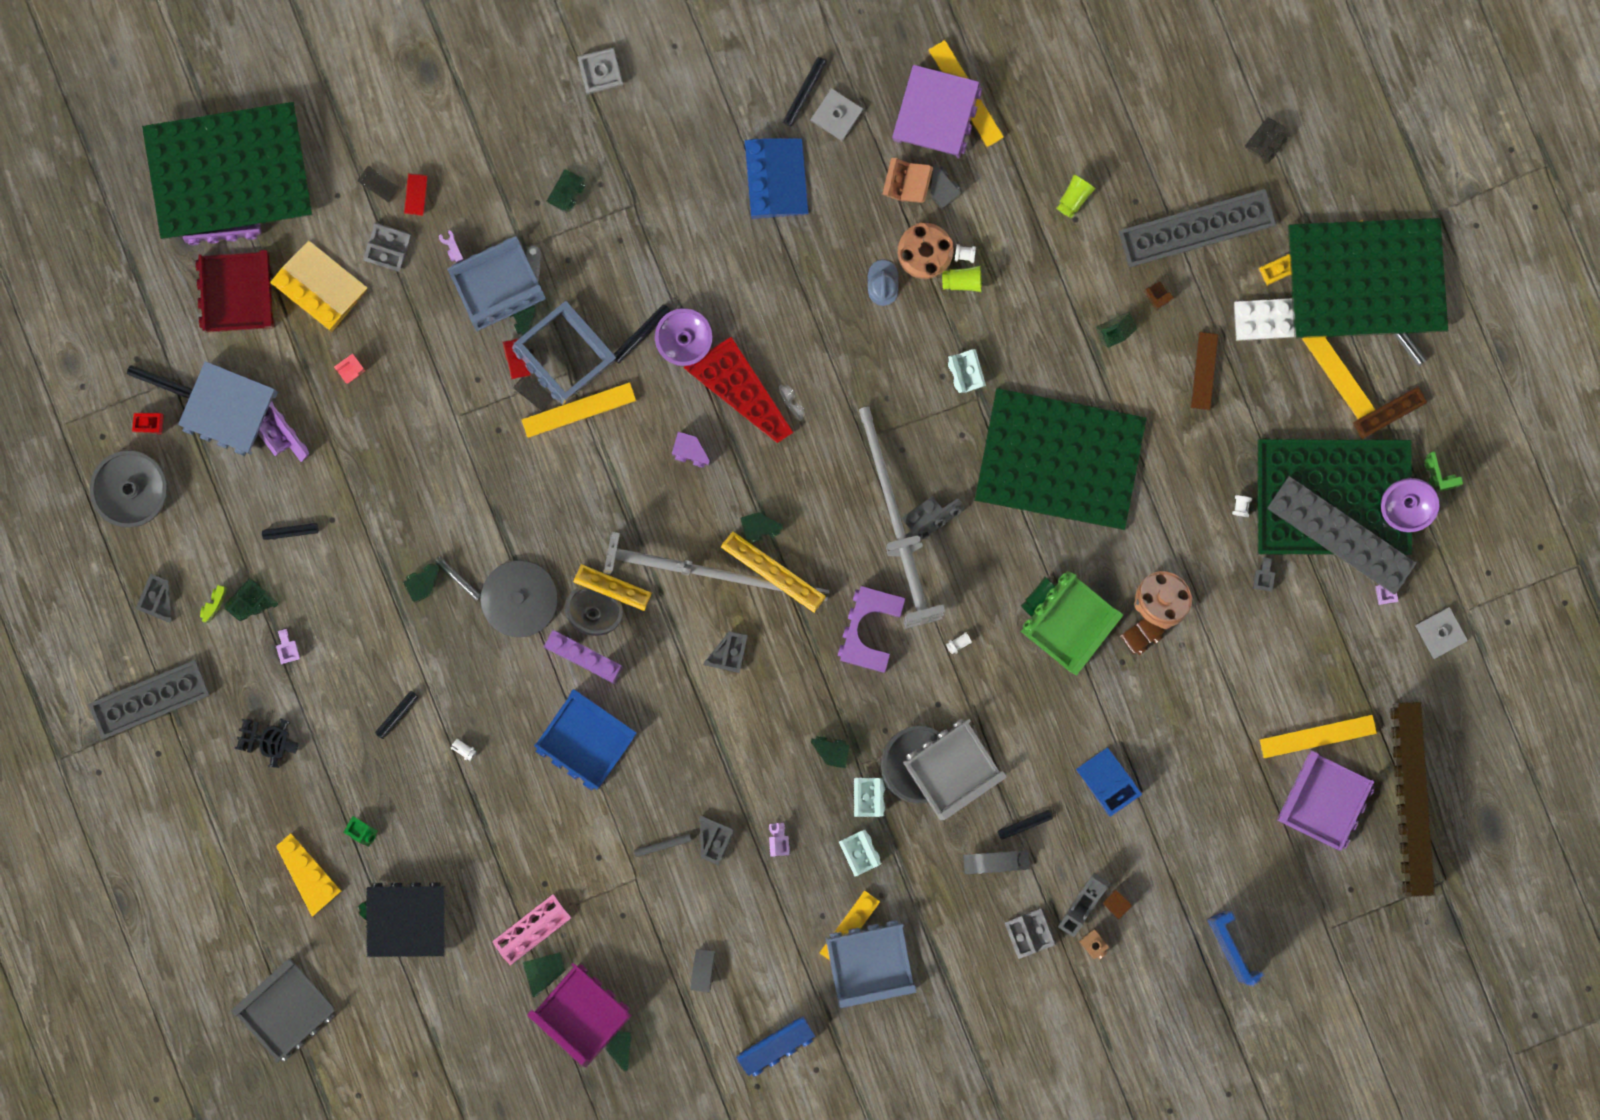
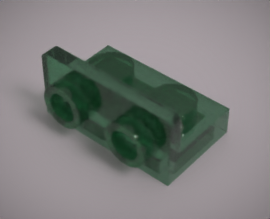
[546,169,586,214]

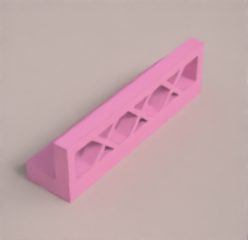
[492,895,571,965]

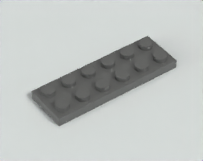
[88,660,210,740]

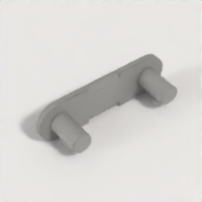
[526,246,541,283]

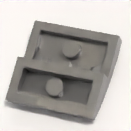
[363,222,412,272]
[1005,908,1057,959]

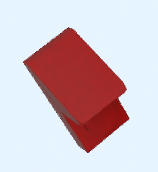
[132,413,164,435]

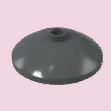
[565,586,623,636]

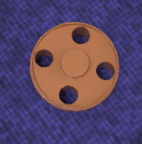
[897,223,953,279]
[1134,571,1192,629]

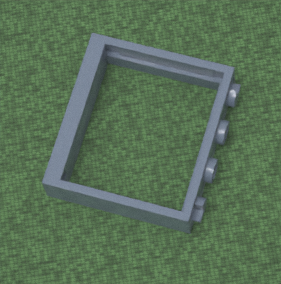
[512,301,616,405]

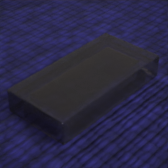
[357,166,400,203]
[513,376,553,412]

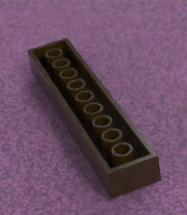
[1390,702,1435,897]

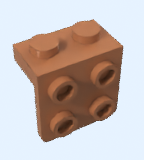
[882,158,933,203]

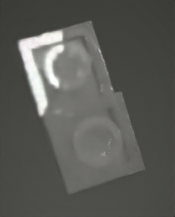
[779,384,805,422]

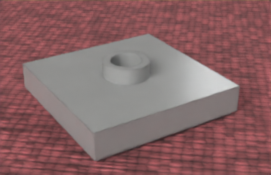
[577,48,623,94]
[810,88,863,141]
[1415,607,1468,659]

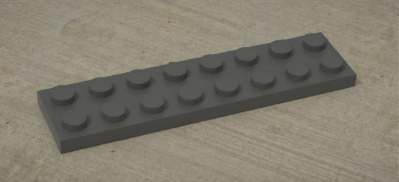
[1118,189,1276,268]
[1267,476,1416,595]

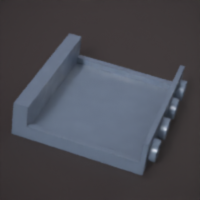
[447,237,546,332]
[178,361,278,456]
[826,920,916,1008]

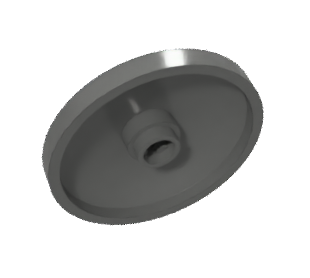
[90,451,168,528]
[481,561,558,637]
[881,726,940,803]

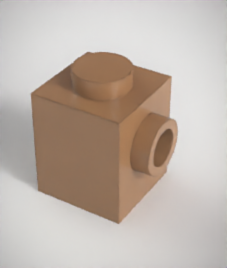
[1079,929,1109,960]

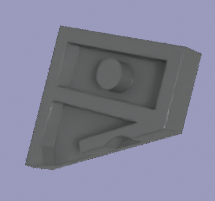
[136,573,171,623]
[699,815,735,866]

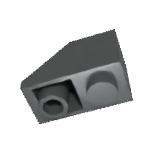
[930,164,961,210]

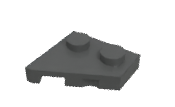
[703,631,748,673]

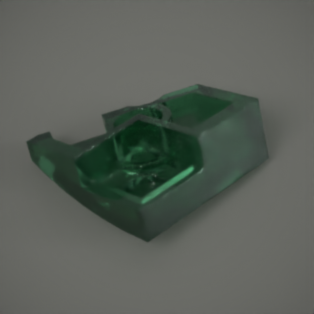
[224,577,278,621]
[523,952,566,998]

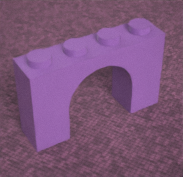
[838,586,905,673]
[544,630,623,684]

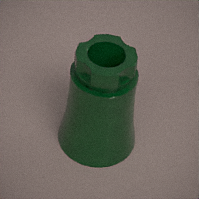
[1021,576,1055,617]

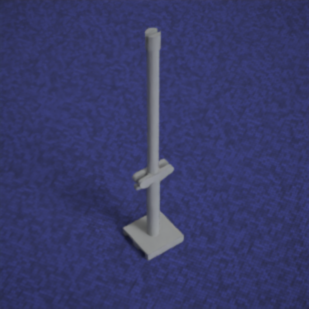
[859,407,945,629]
[603,532,829,601]

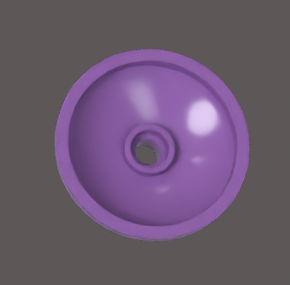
[655,309,712,366]
[1381,478,1439,532]

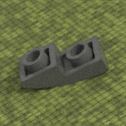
[691,949,716,993]

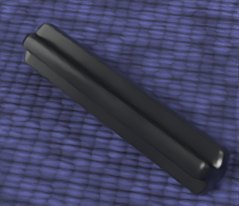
[262,523,319,540]
[375,691,418,739]
[998,810,1053,840]

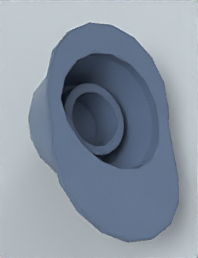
[868,260,898,306]

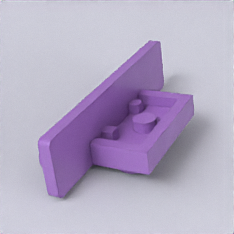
[258,400,309,462]

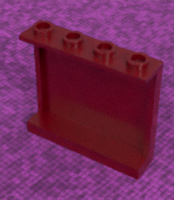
[195,250,274,333]

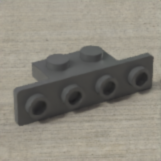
[902,496,965,541]

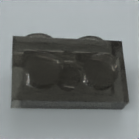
[1245,117,1290,164]

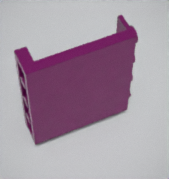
[527,963,632,1068]

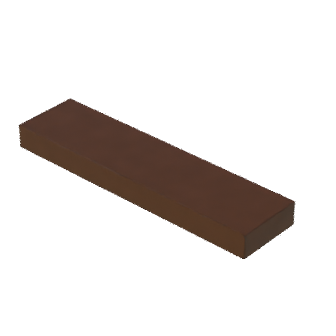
[1191,332,1218,410]
[1353,386,1428,439]

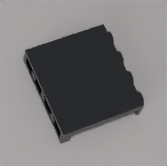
[366,882,446,957]

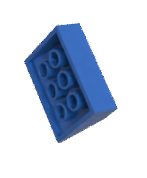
[745,138,808,219]
[736,1016,815,1077]

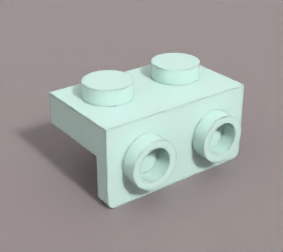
[948,349,986,393]
[854,778,885,817]
[839,830,881,877]

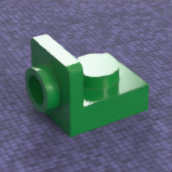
[343,816,378,847]

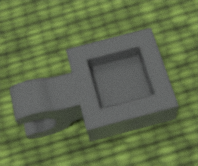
[1253,557,1275,592]

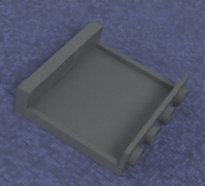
[231,958,336,1063]

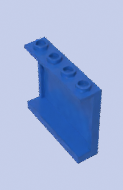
[534,689,637,791]
[1207,911,1264,986]

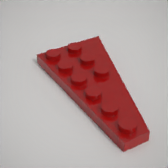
[683,337,793,444]

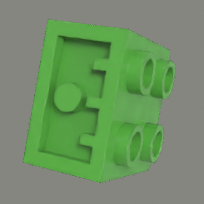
[1424,451,1463,493]

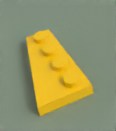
[276,833,342,917]

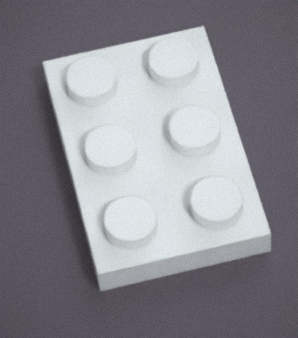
[1234,299,1294,341]

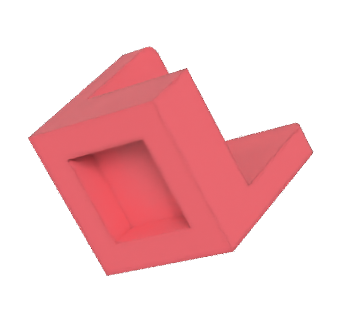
[334,354,365,384]

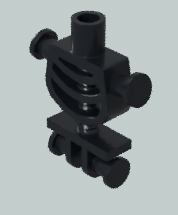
[234,718,299,768]

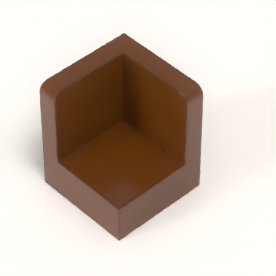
[1144,282,1174,310]
[1103,889,1132,919]

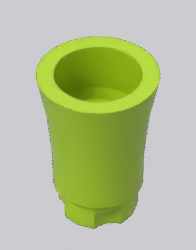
[1056,175,1096,219]
[942,266,982,292]

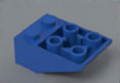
[1076,747,1142,817]

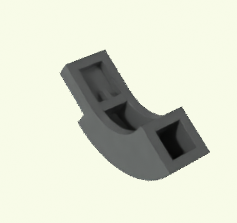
[963,850,1030,874]
[1058,873,1110,937]

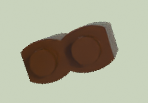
[1120,618,1165,655]

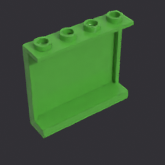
[1021,571,1123,676]

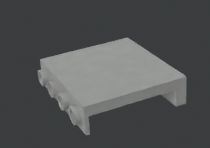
[903,719,1007,820]

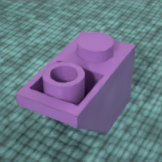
[672,432,710,468]

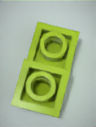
[200,585,227,623]

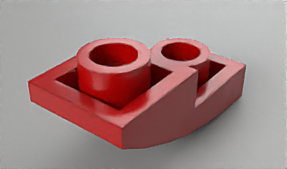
[404,173,427,216]
[502,338,531,379]

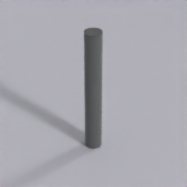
[435,557,481,601]
[634,834,691,857]

